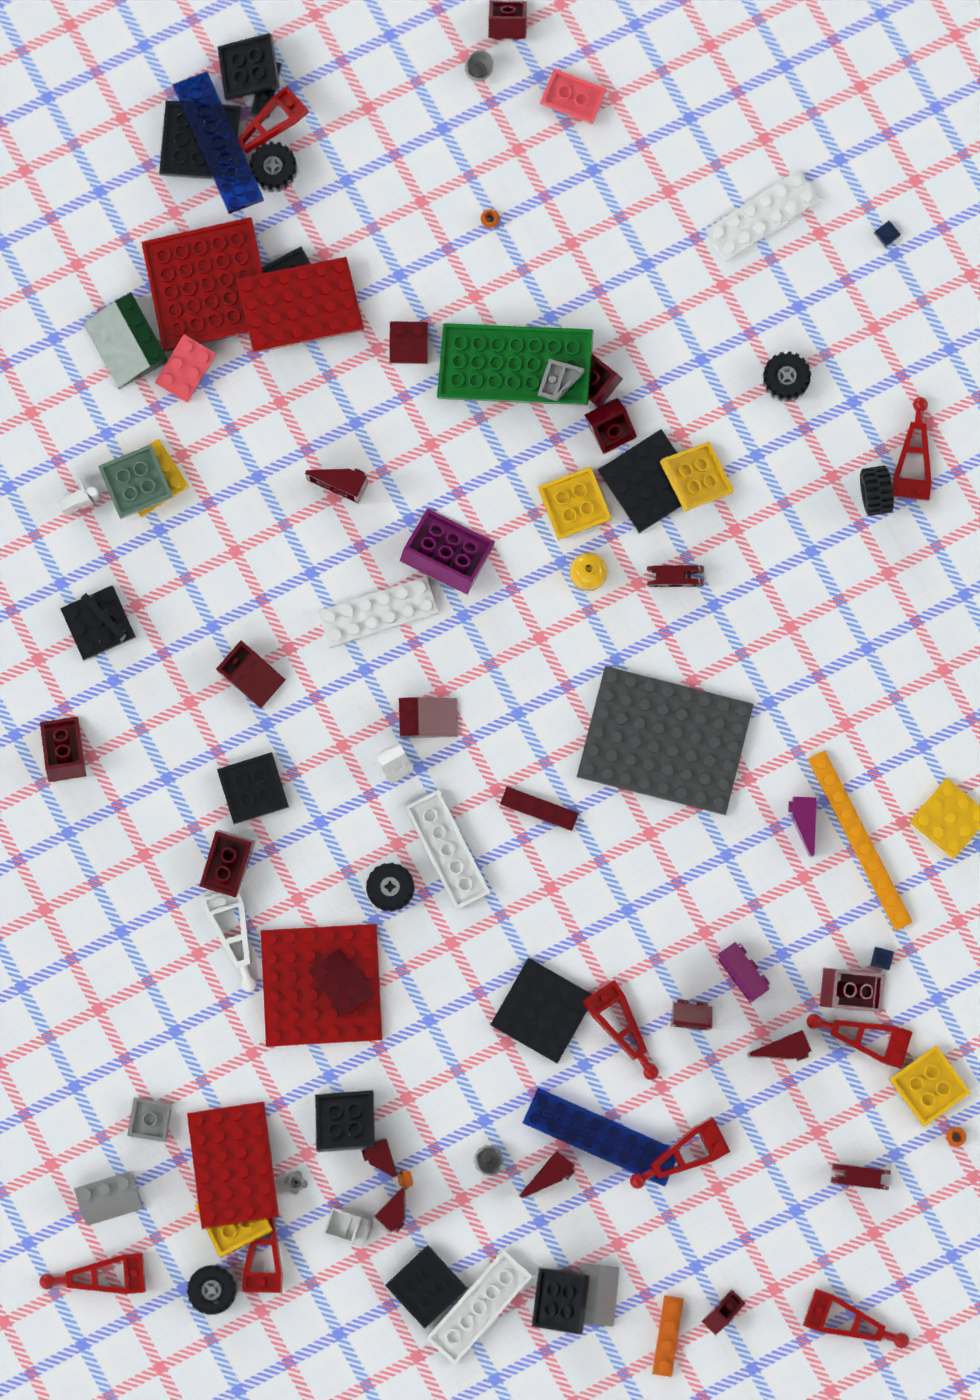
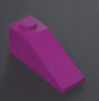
[788,797,817,857]

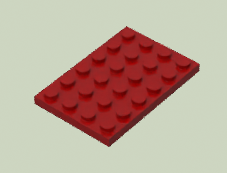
[236,257,364,353]
[187,1101,280,1229]

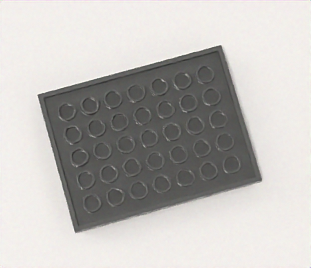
[577,666,754,815]

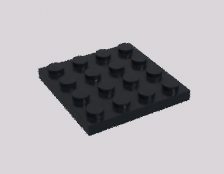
[159,100,241,181]
[598,429,682,534]
[490,958,592,1063]

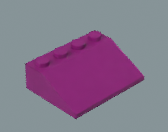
[400,508,495,595]

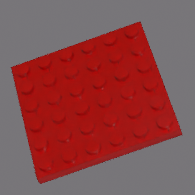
[141,217,263,352]
[260,924,382,1047]

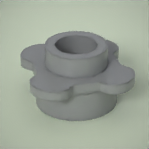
[285,1171,308,1194]

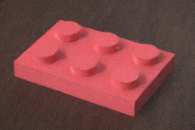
[540,69,606,125]
[155,334,217,403]

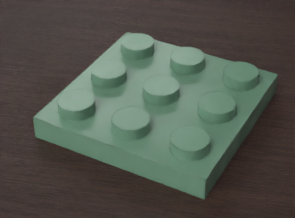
[98,444,173,519]

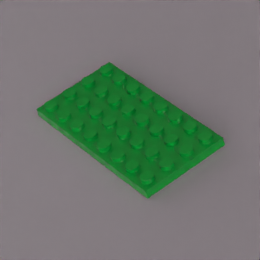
[437,323,594,406]

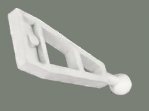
[201,890,257,992]

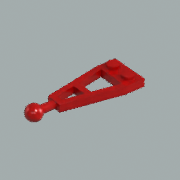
[219,86,309,167]
[892,397,932,501]
[582,980,659,1080]
[806,1014,912,1069]
[630,1117,731,1189]
[242,1219,283,1293]
[39,1253,146,1294]
[802,1288,909,1349]

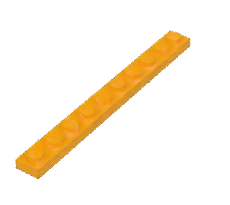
[807,750,913,931]

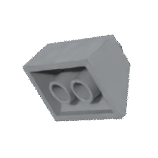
[74,1171,143,1226]
[579,1263,619,1326]

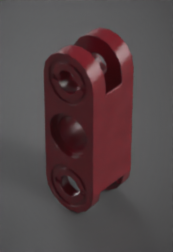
[647,565,704,587]
[830,1163,891,1190]

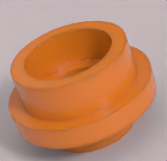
[481,209,500,228]
[946,1127,966,1146]
[398,1170,413,1190]

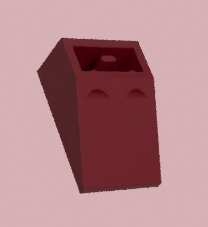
[216,640,286,708]

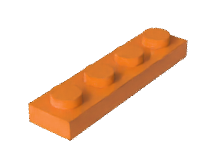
[652,1295,684,1377]

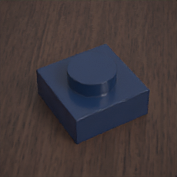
[874,220,901,248]
[870,947,894,971]

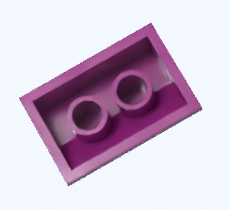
[716,942,770,1003]

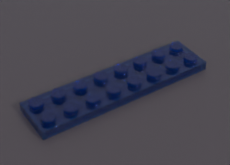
[172,71,264,214]
[522,1088,680,1187]

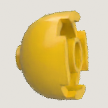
[570,553,608,591]

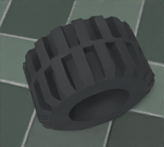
[860,465,894,516]

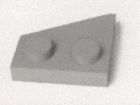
[538,359,585,401]

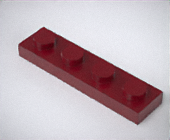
[500,786,579,831]

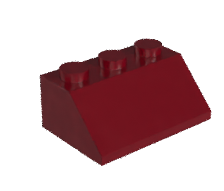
[308,948,375,1018]

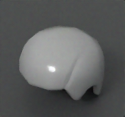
[465,50,494,81]
[474,1145,504,1176]

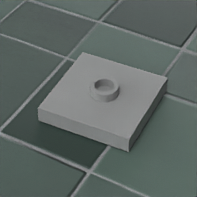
[127,1097,173,1142]

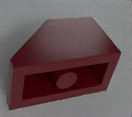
[361,1138,398,1177]
[701,1289,745,1335]

